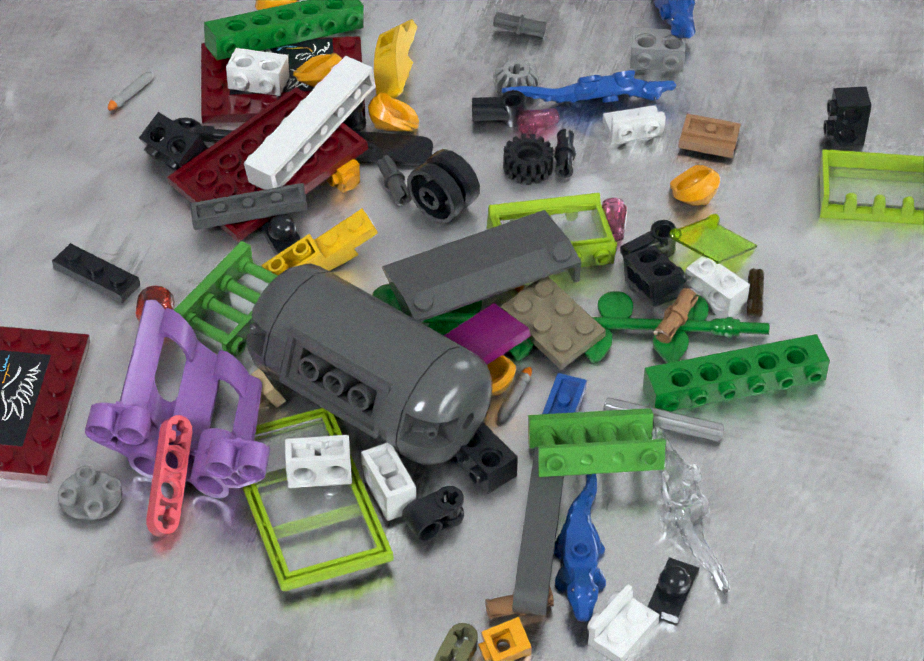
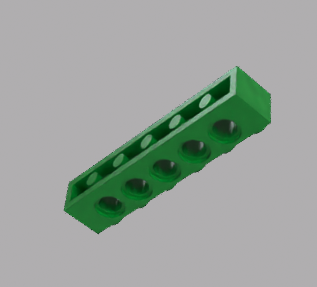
[204,0,364,60]
[643,334,830,412]

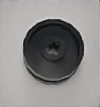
[407,149,480,223]

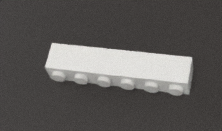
[244,56,376,190]

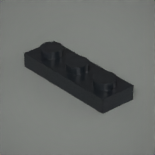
[52,243,140,303]

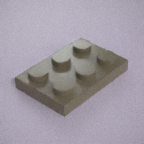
[501,277,606,370]

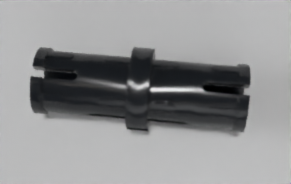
[554,129,576,178]

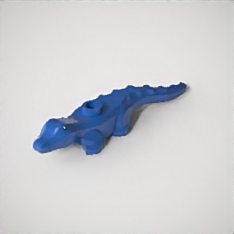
[654,0,696,39]
[502,70,676,103]
[554,474,606,622]

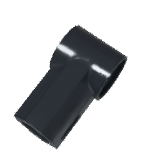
[472,90,526,127]
[620,220,676,257]

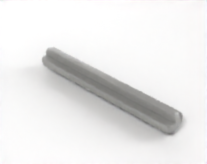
[603,397,724,441]

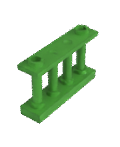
[174,241,278,357]
[528,408,666,477]

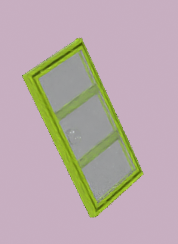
[242,408,394,591]

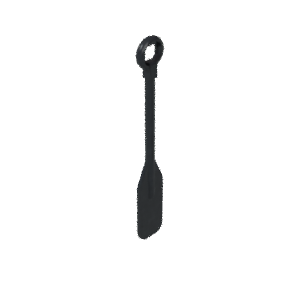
[173,117,433,166]

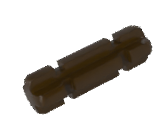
[747,268,765,318]

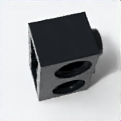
[823,87,872,147]
[139,112,208,171]
[623,245,686,307]
[451,422,518,494]

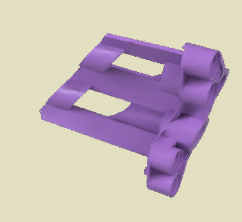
[85,300,270,498]

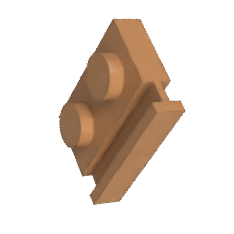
[678,113,741,158]

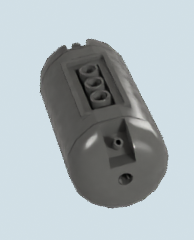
[246,263,493,466]

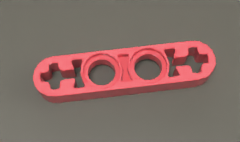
[146,415,192,537]

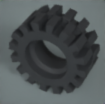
[503,134,554,185]

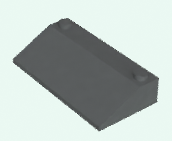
[382,210,581,323]

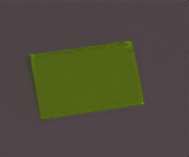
[669,213,758,264]

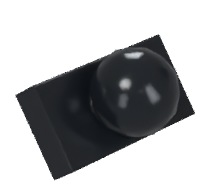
[259,214,301,255]
[647,557,700,624]

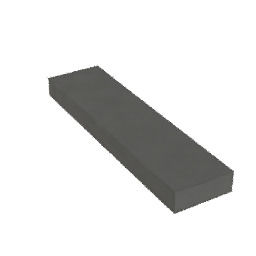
[191,183,308,230]

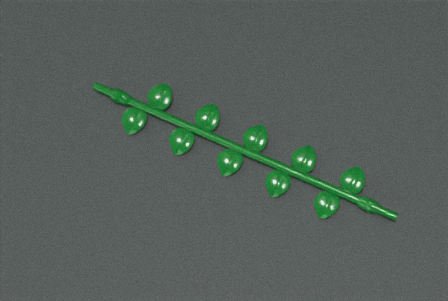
[372,284,770,364]

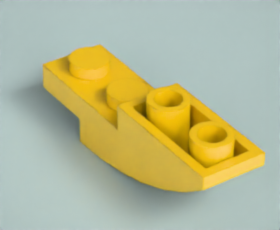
[374,19,418,98]
[261,208,378,275]

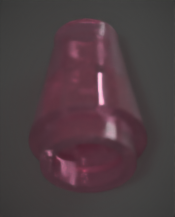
[517,108,559,137]
[602,198,628,242]

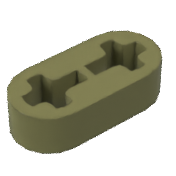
[434,623,478,661]

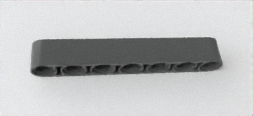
[512,446,564,616]

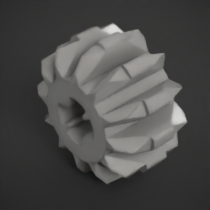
[493,57,539,99]

